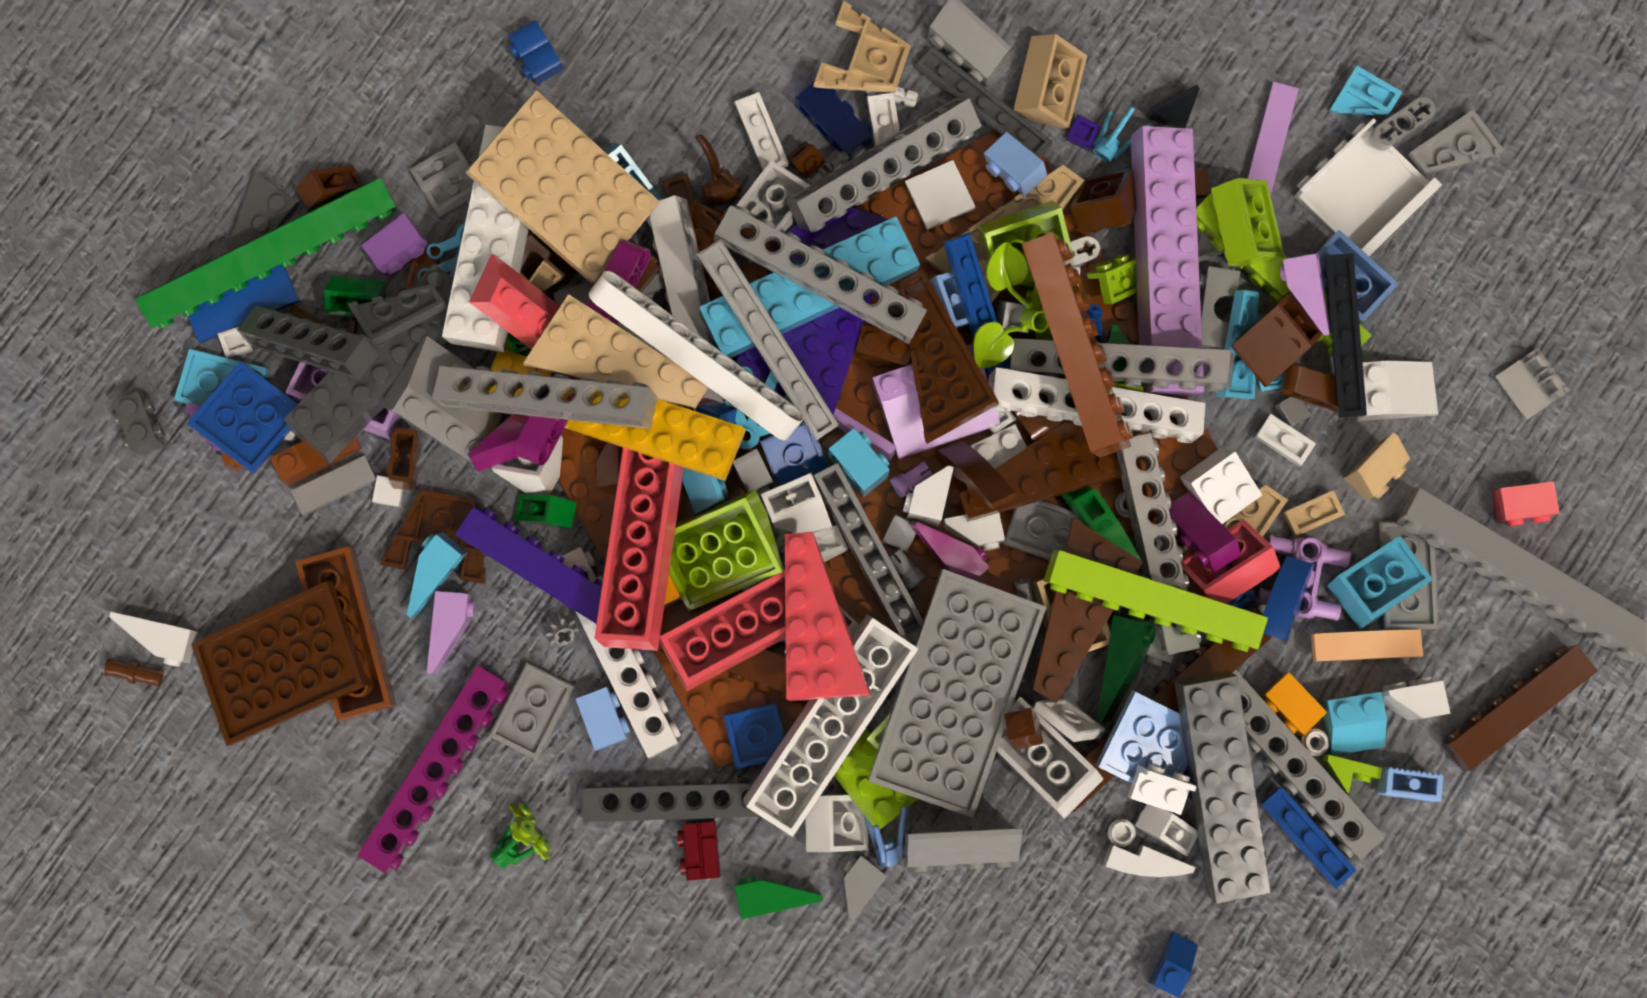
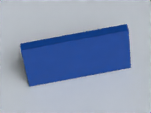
[188,265,300,344]

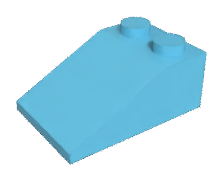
[1327,536,1433,630]

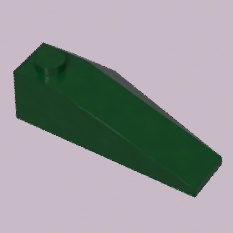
[1096,611,1156,723]

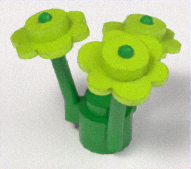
[490,803,551,868]

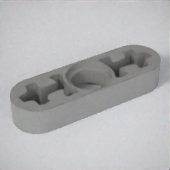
[1369,97,1436,151]

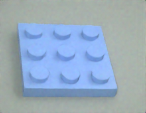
[1095,690,1187,783]

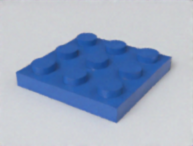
[187,361,298,475]

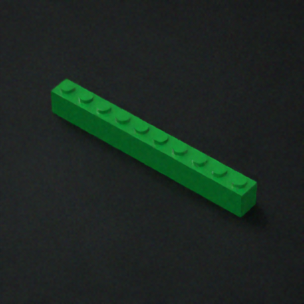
[135,177,396,329]

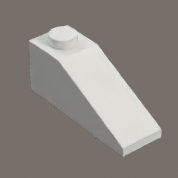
[109,612,198,667]

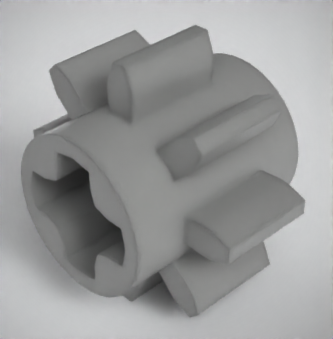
[542,612,579,647]

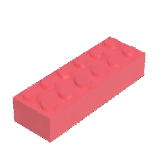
[660,570,786,692]

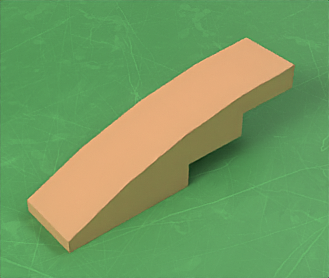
[1311,629,1423,662]

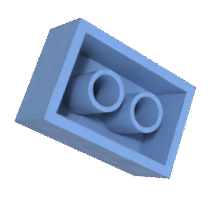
[1317,230,1399,324]

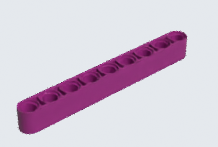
[515,240,650,466]

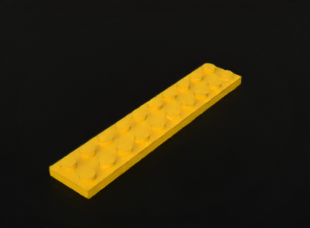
[489,350,746,481]

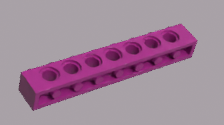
[357,665,509,873]

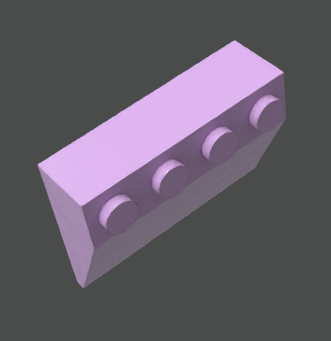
[872,344,1000,459]

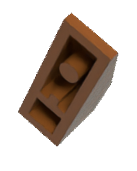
[270,437,362,486]

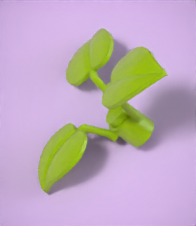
[973,242,1054,368]

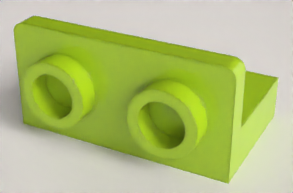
[1087,254,1137,304]

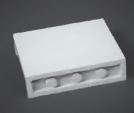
[1294,118,1442,256]

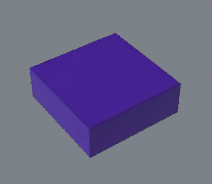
[1065,115,1101,151]

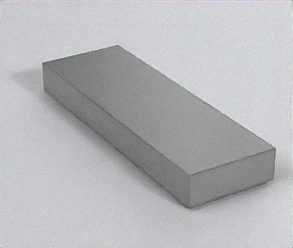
[291,455,377,516]

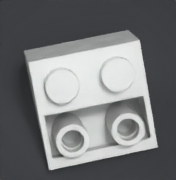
[761,473,832,533]
[1382,677,1450,720]

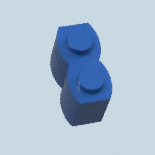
[508,20,564,85]

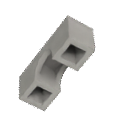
[1199,266,1240,350]

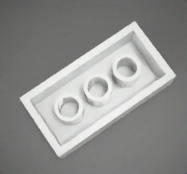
[996,697,1103,819]

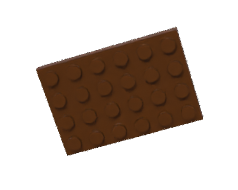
[192,581,369,746]

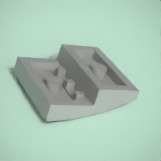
[410,142,474,217]

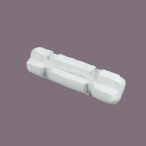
[866,87,918,107]

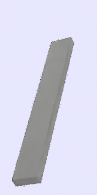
[696,239,839,440]

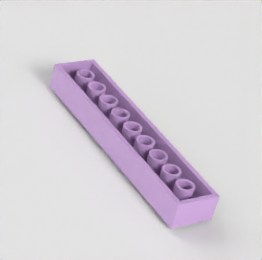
[1131,126,1204,397]

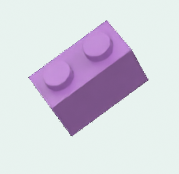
[361,213,430,277]

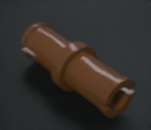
[104,658,164,687]

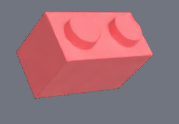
[1492,481,1559,527]

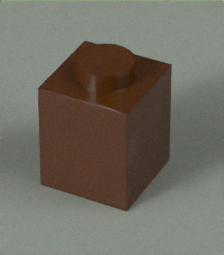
[1004,708,1044,750]

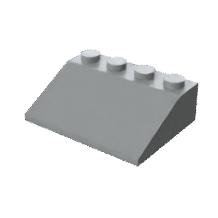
[380,335,502,463]
[904,827,1022,872]

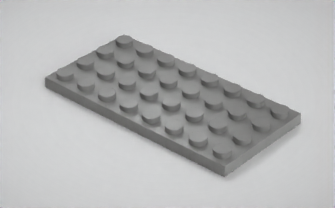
[867,569,1046,818]

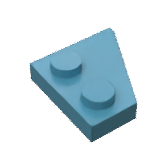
[1329,66,1402,116]

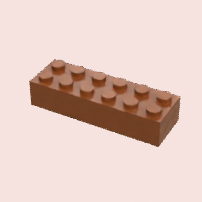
[295,546,397,722]

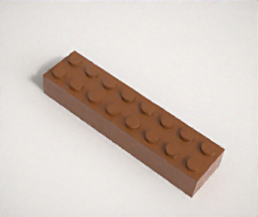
[1022,232,1133,457]

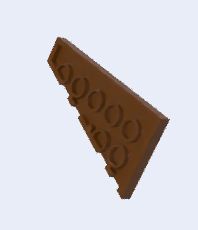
[899,269,999,444]
[958,420,1122,522]
[1031,518,1143,703]

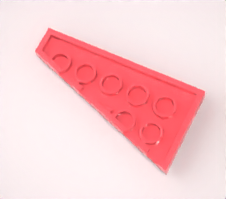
[785,532,872,701]

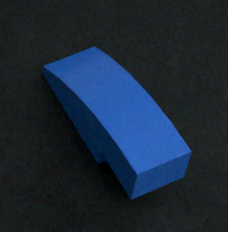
[1263,556,1314,641]

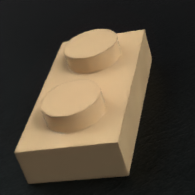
[1283,490,1345,537]

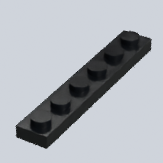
[1325,253,1367,418]

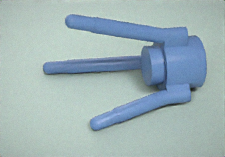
[863,805,907,867]

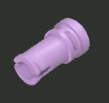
[890,462,932,498]

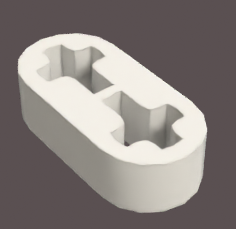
[1069,236,1100,266]

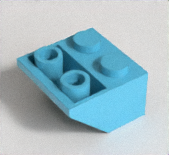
[682,468,729,515]

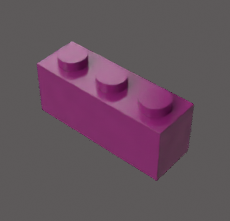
[1169,491,1241,573]

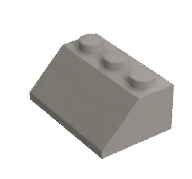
[928,0,1012,88]

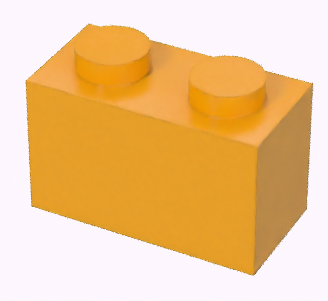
[1260,672,1327,736]

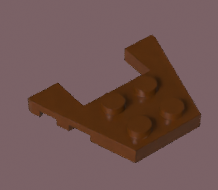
[380,490,486,585]

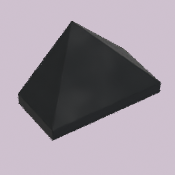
[1147,84,1200,128]

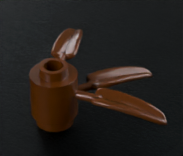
[695,135,742,206]

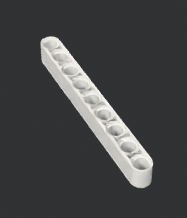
[589,271,804,440]

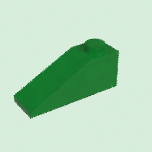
[734,875,823,920]

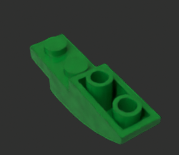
[1061,486,1141,560]

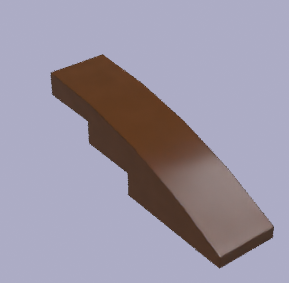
[937,440,1017,509]

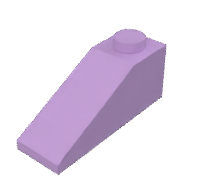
[1280,253,1331,335]
[427,591,476,675]

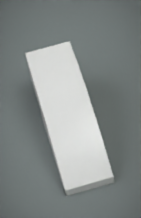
[1102,845,1195,877]

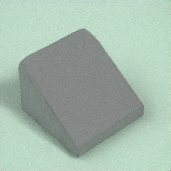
[1274,397,1311,427]
[883,515,916,553]

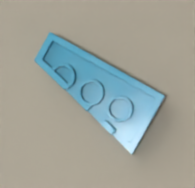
[1216,290,1259,399]

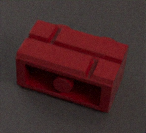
[677,821,721,881]

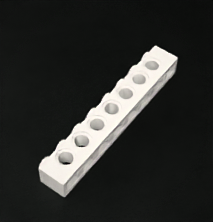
[988,367,1206,443]
[562,547,681,758]

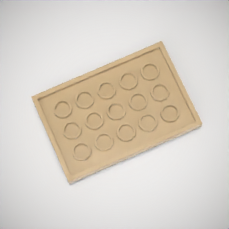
[465,90,660,284]

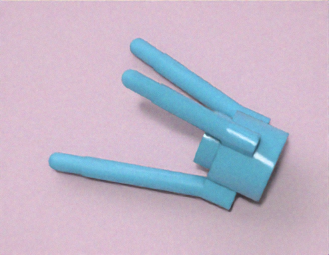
[1092,107,1152,163]

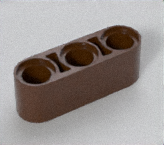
[1279,365,1337,412]

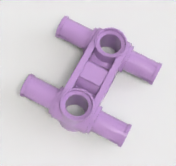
[1256,535,1351,621]

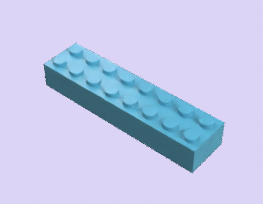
[698,217,920,358]

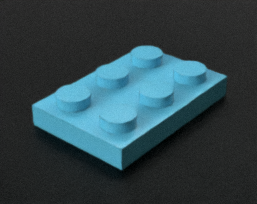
[174,349,269,406]

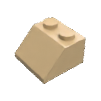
[1343,432,1410,501]

